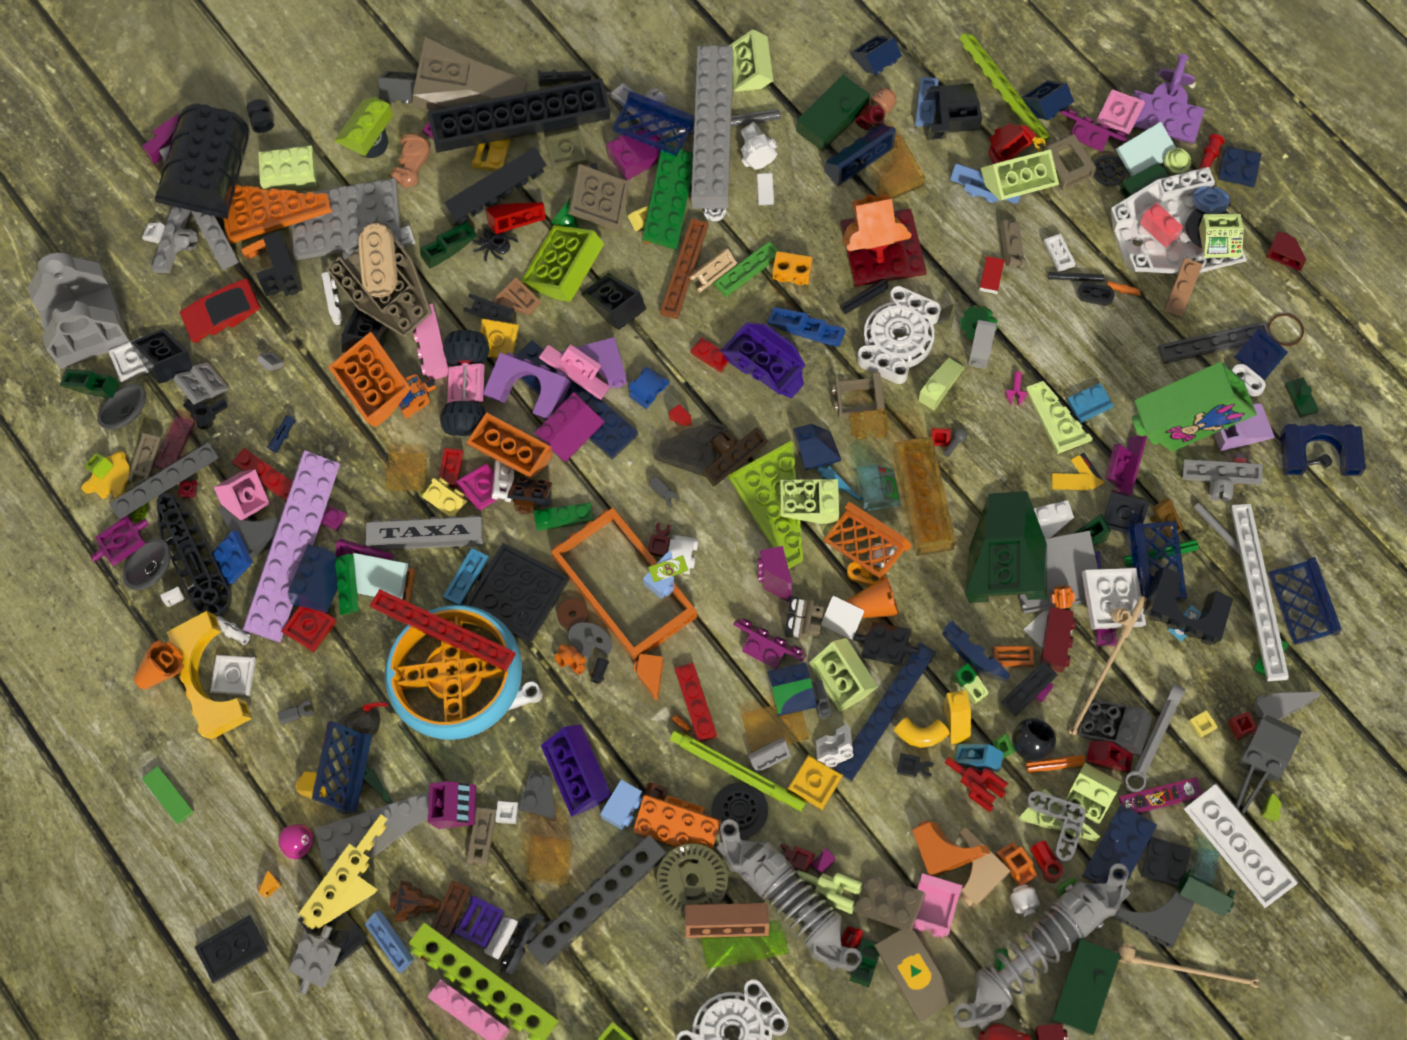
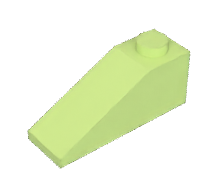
[919,358,965,410]

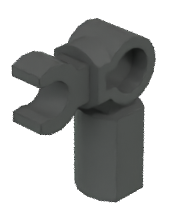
[812,680,832,720]

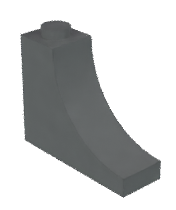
[218,506,279,558]
[1114,892,1195,949]

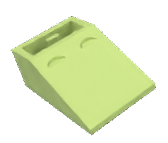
[780,479,839,524]

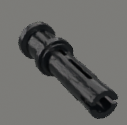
[538,69,591,86]

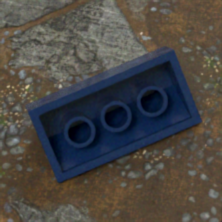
[825,125,896,186]

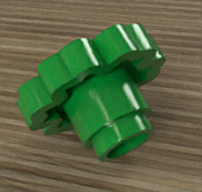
[960,305,998,342]

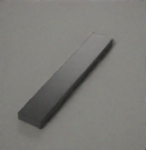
[1158,321,1272,364]

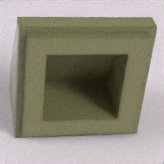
[938,304,957,329]

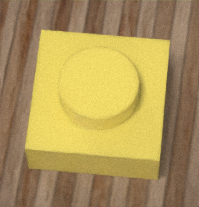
[1189,710,1218,739]

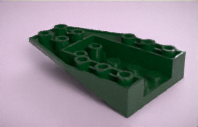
[965,491,1047,603]

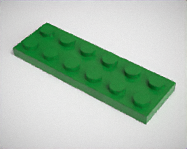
[641,144,693,250]

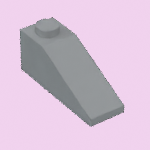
[968,320,997,368]
[1252,692,1320,720]

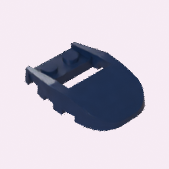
[942,620,1010,681]

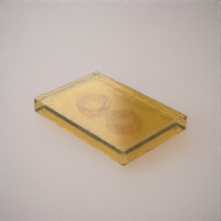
[741,706,809,753]

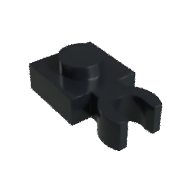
[897,753,934,778]

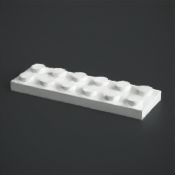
[1184,783,1299,908]

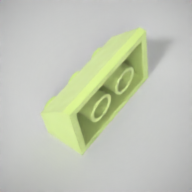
[729,29,773,91]
[809,638,878,712]

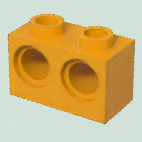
[773,251,813,285]

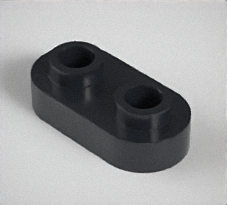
[1077,282,1115,306]

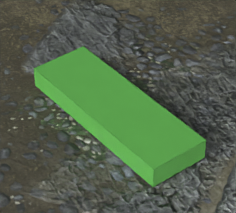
[142,766,194,825]

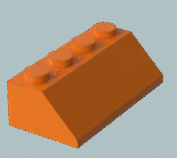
[466,412,553,478]

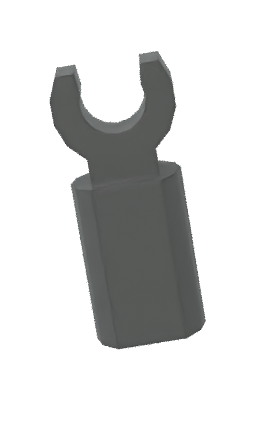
[648,476,680,508]
[277,701,314,725]

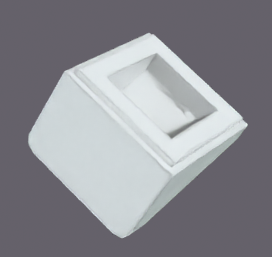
[142,222,165,244]

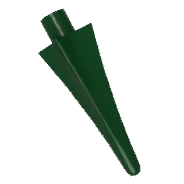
[363,765,393,805]

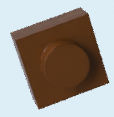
[514,499,536,514]
[645,783,668,801]

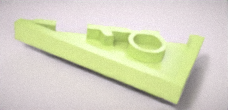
[1019,789,1100,842]

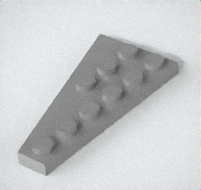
[315,792,429,880]

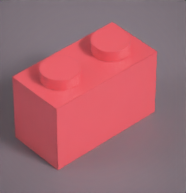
[1140,202,1183,248]

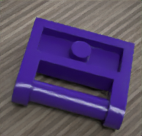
[452,896,504,949]

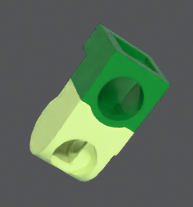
[951,663,988,704]

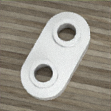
[1232,364,1266,396]

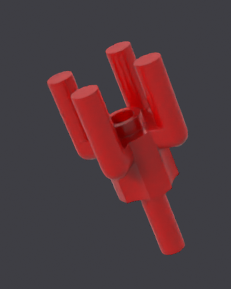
[945,757,1009,812]

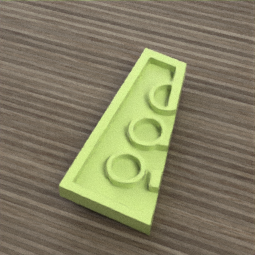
[1025,381,1093,454]

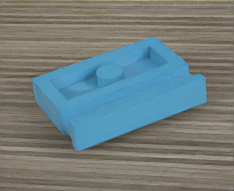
[1067,383,1114,423]

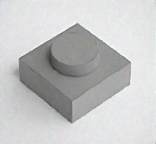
[257,351,284,371]

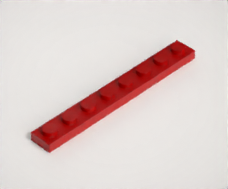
[370,589,516,672]

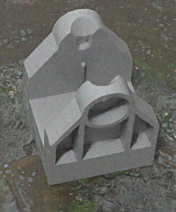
[28,253,130,369]

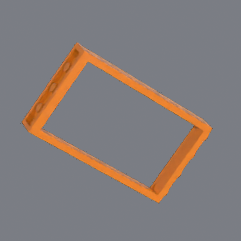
[551,508,697,662]

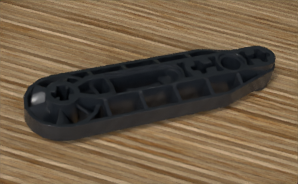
[156,493,232,616]

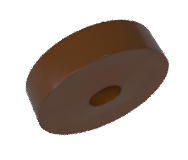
[557,599,588,630]

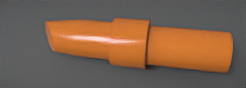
[1107,281,1141,296]

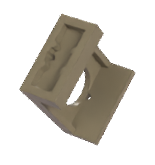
[1042,134,1096,191]
[832,372,885,418]

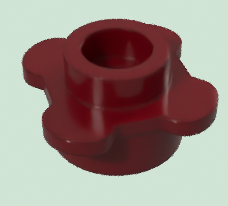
[178,480,198,498]

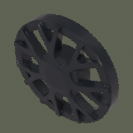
[1093,155,1127,186]

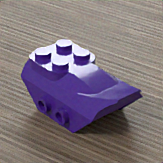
[720,322,805,399]

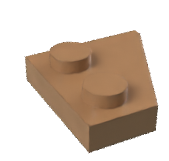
[492,277,542,316]

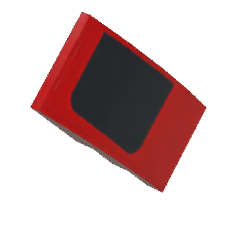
[179,278,261,343]

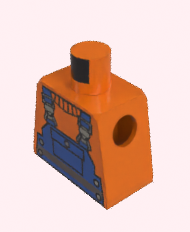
[398,374,436,419]

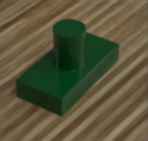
[1285,377,1319,418]

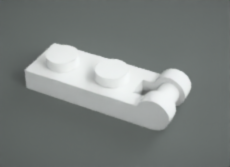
[321,272,343,325]
[491,460,514,502]

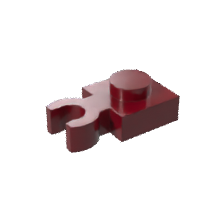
[648,522,670,557]
[780,844,815,873]

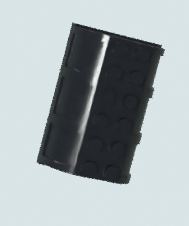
[155,103,250,219]

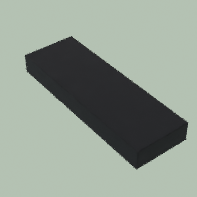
[1001,661,1059,717]

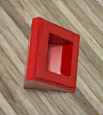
[930,427,951,446]
[840,926,864,949]

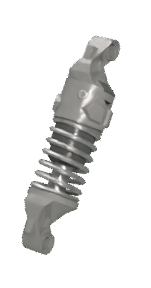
[717,819,862,971]

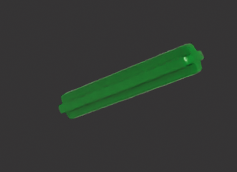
[1123,539,1199,567]

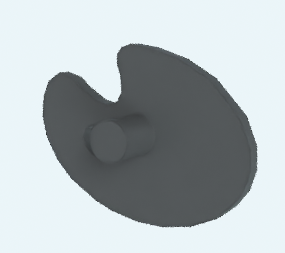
[568,622,612,657]

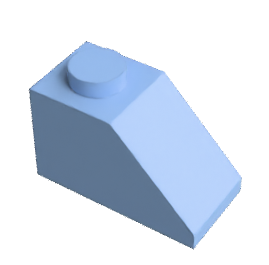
[643,551,674,599]

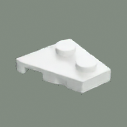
[1034,500,1074,539]

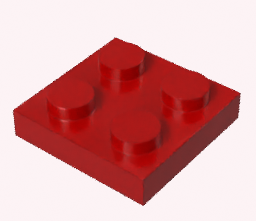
[281,606,337,653]

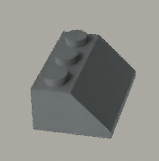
[379,71,417,103]

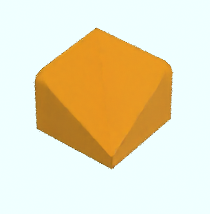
[257,870,281,898]

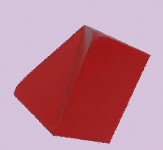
[669,404,692,426]
[1228,711,1256,740]

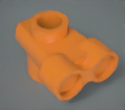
[554,644,586,675]

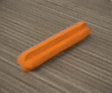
[1026,755,1086,773]

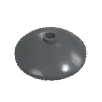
[97,383,146,430]
[123,538,171,591]

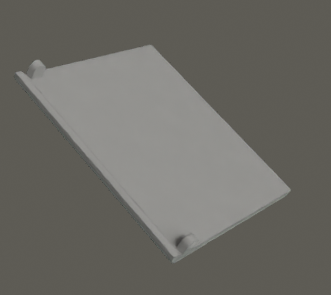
[1019,531,1098,614]

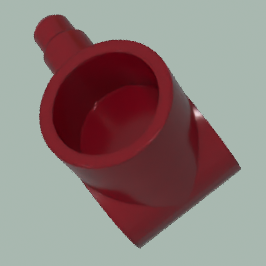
[855,105,885,130]

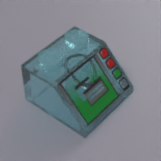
[856,465,901,511]

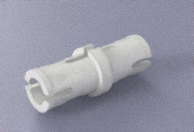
[217,616,250,645]

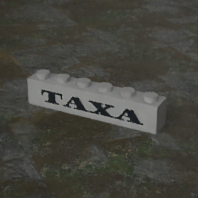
[366,515,484,550]

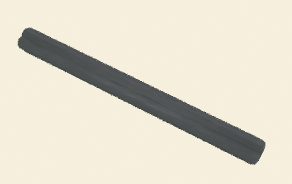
[676,109,781,135]

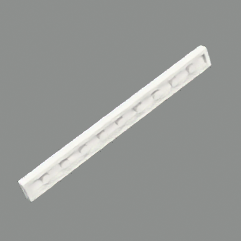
[1231,504,1289,681]

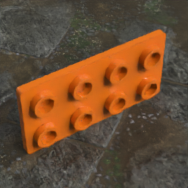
[633,795,721,849]

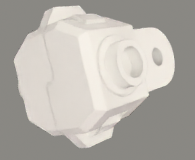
[741,122,778,170]

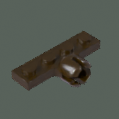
[702,427,769,487]

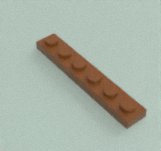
[660,218,709,319]

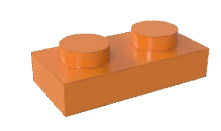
[241,239,267,259]

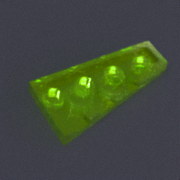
[701,931,788,969]

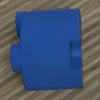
[628,366,670,409]

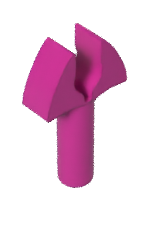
[1005,371,1027,406]

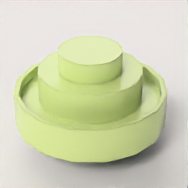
[1163,148,1191,175]

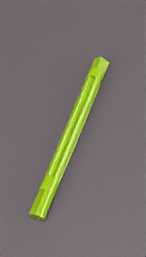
[669,730,807,812]

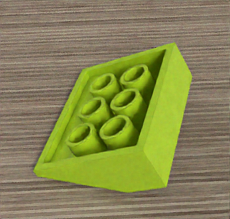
[521,225,604,302]

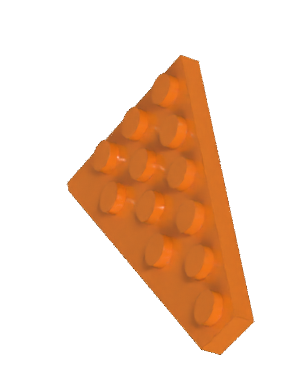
[224,185,332,244]

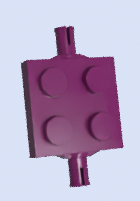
[90,515,150,566]

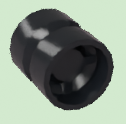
[246,99,274,133]

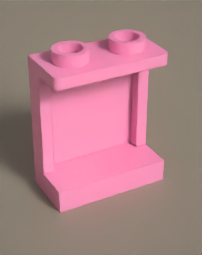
[913,873,962,938]

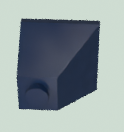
[793,424,841,471]

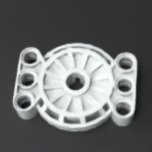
[857,286,941,384]
[676,980,788,1040]

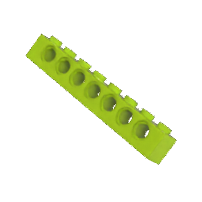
[409,923,559,1040]

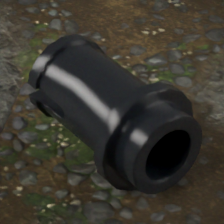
[589,657,609,684]

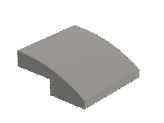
[173,362,228,406]

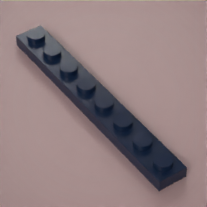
[835,642,936,782]

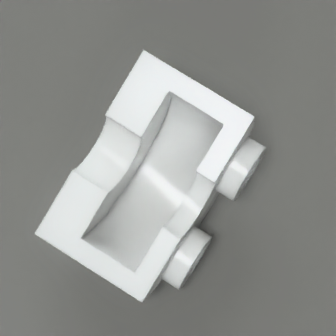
[669,535,699,575]
[816,724,853,767]

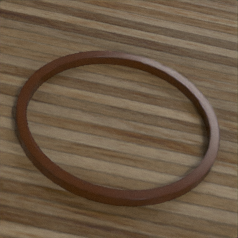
[1268,313,1304,346]

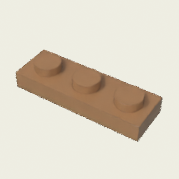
[1164,258,1203,317]

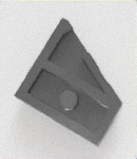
[518,771,556,821]

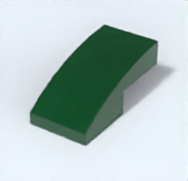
[849,938,879,988]

